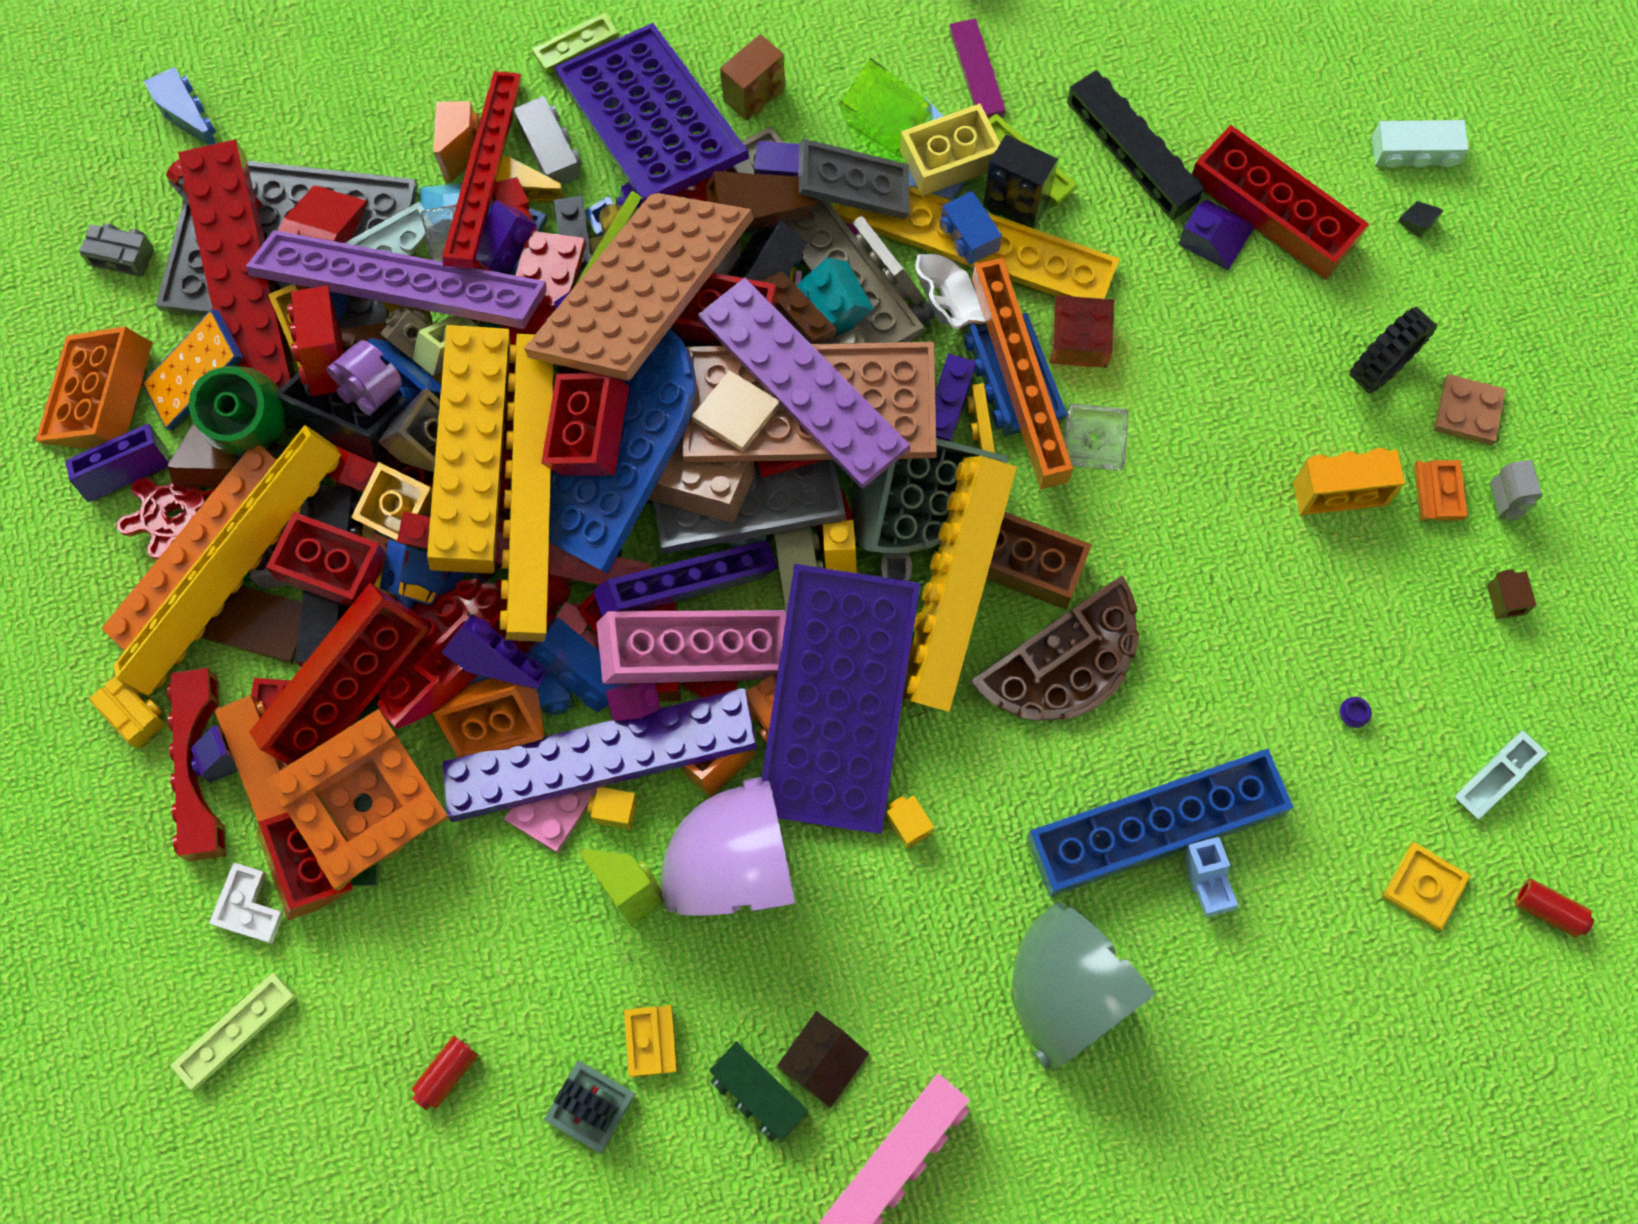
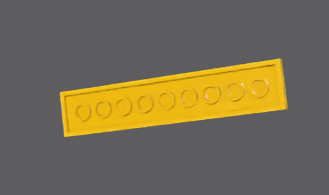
[833,186,1120,312]

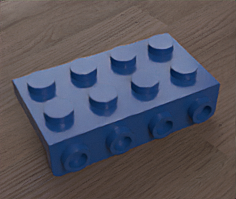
[963,313,1067,437]

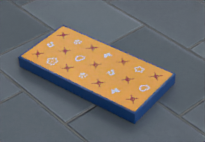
[142,309,244,430]

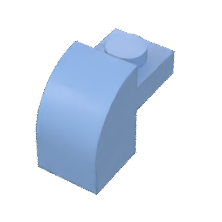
[1185,837,1238,917]

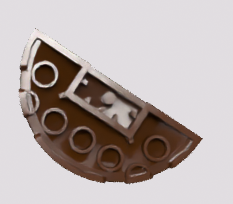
[970,575,1139,721]

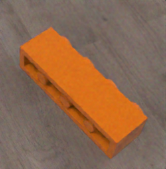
[214,695,288,821]

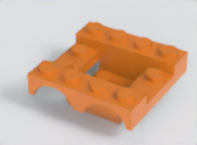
[266,709,450,891]

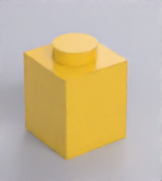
[588,787,638,830]
[886,795,934,849]

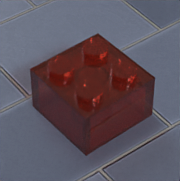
[1049,295,1114,368]

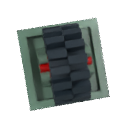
[544,1060,636,1154]

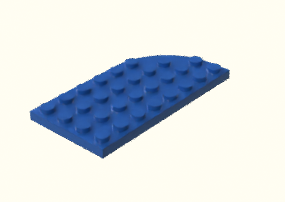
[549,328,696,574]

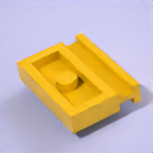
[624,1005,678,1078]

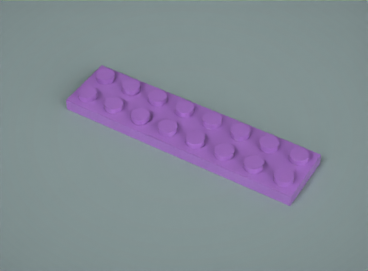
[698,278,910,489]

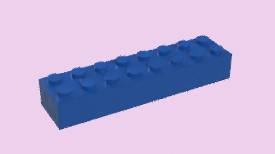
[1026,749,1294,898]

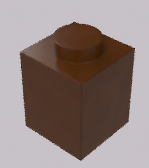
[1487,569,1537,619]

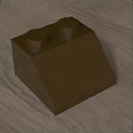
[777,1011,869,1108]

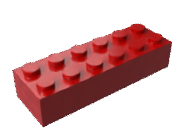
[1191,125,1369,279]
[249,583,430,765]

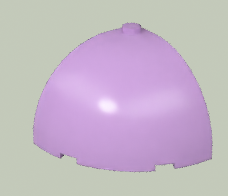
[661,777,795,916]

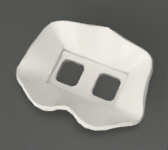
[915,254,985,329]

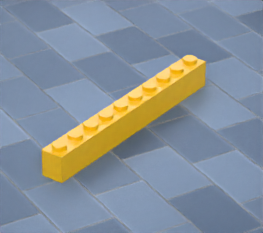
[500,334,553,642]
[113,425,341,696]

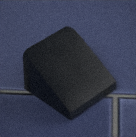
[1398,201,1443,238]

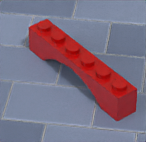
[167,668,226,862]

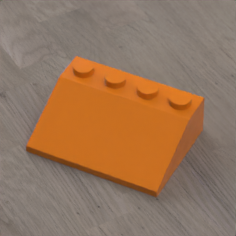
[35,326,153,449]

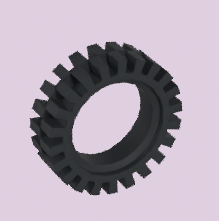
[1349,307,1437,394]

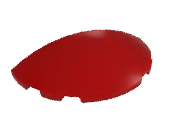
[377,579,507,729]

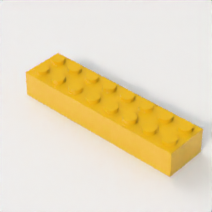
[427,325,510,574]
[903,456,1017,712]

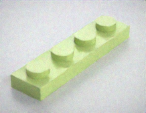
[170,973,297,1091]

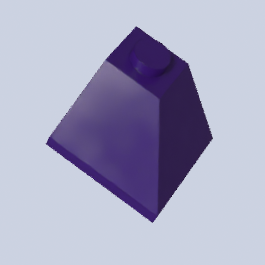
[1178,199,1254,271]

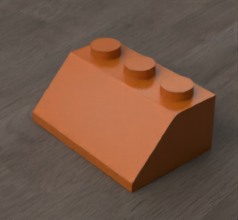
[432,678,545,758]

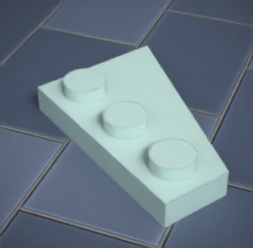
[345,202,435,256]

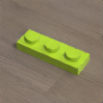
[532,12,619,75]

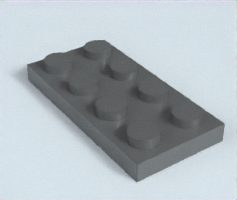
[798,139,909,219]

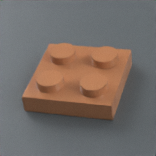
[1433,374,1506,446]

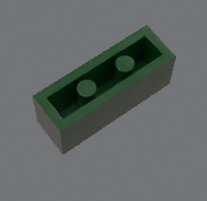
[709,1041,809,1142]

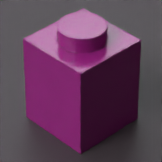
[606,683,661,721]

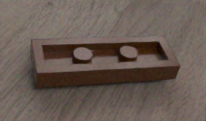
[761,271,837,344]

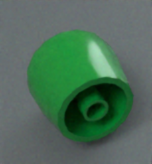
[188,366,286,456]

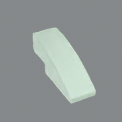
[1454,731,1547,820]

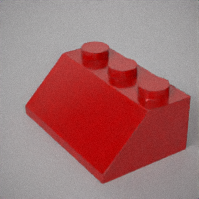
[257,812,353,920]

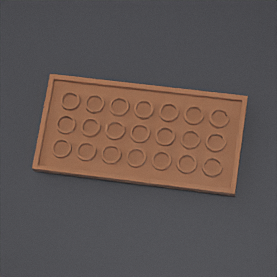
[524,193,754,381]
[683,342,936,462]

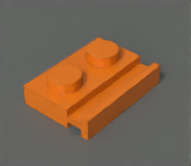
[1414,460,1468,521]

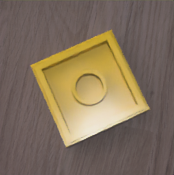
[1382,842,1471,931]

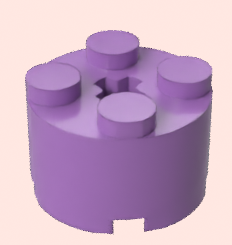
[326,340,402,416]

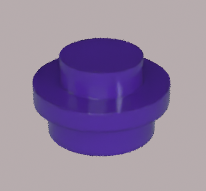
[1339,697,1372,728]

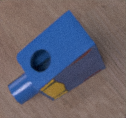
[380,540,449,609]

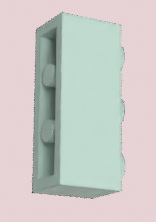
[1372,120,1469,168]

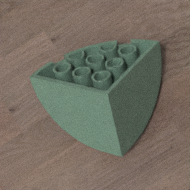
[852,438,1009,553]
[1012,902,1156,1071]

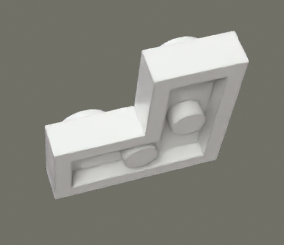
[209,863,284,944]

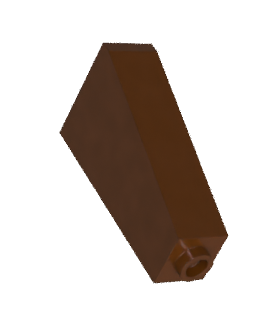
[705,171,818,233]
[167,423,288,487]

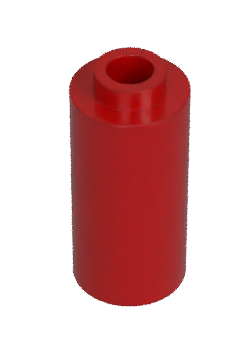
[1514,878,1594,938]
[411,1035,479,1110]

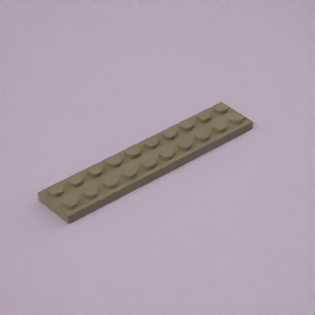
[732,127,924,343]

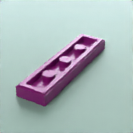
[949,18,1006,119]

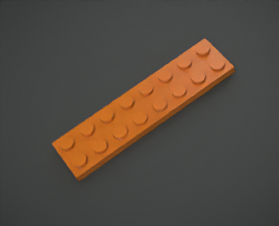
[101,445,278,651]

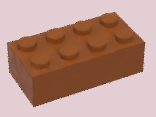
[986,512,1092,610]

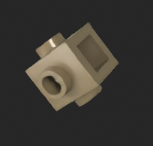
[380,306,429,357]

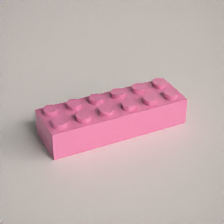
[597,610,786,684]
[818,1073,970,1224]

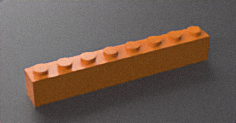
[972,257,1073,489]

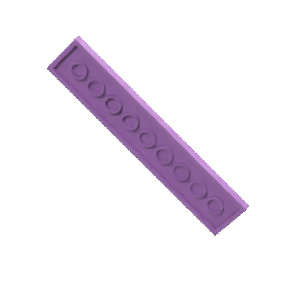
[246,230,547,329]

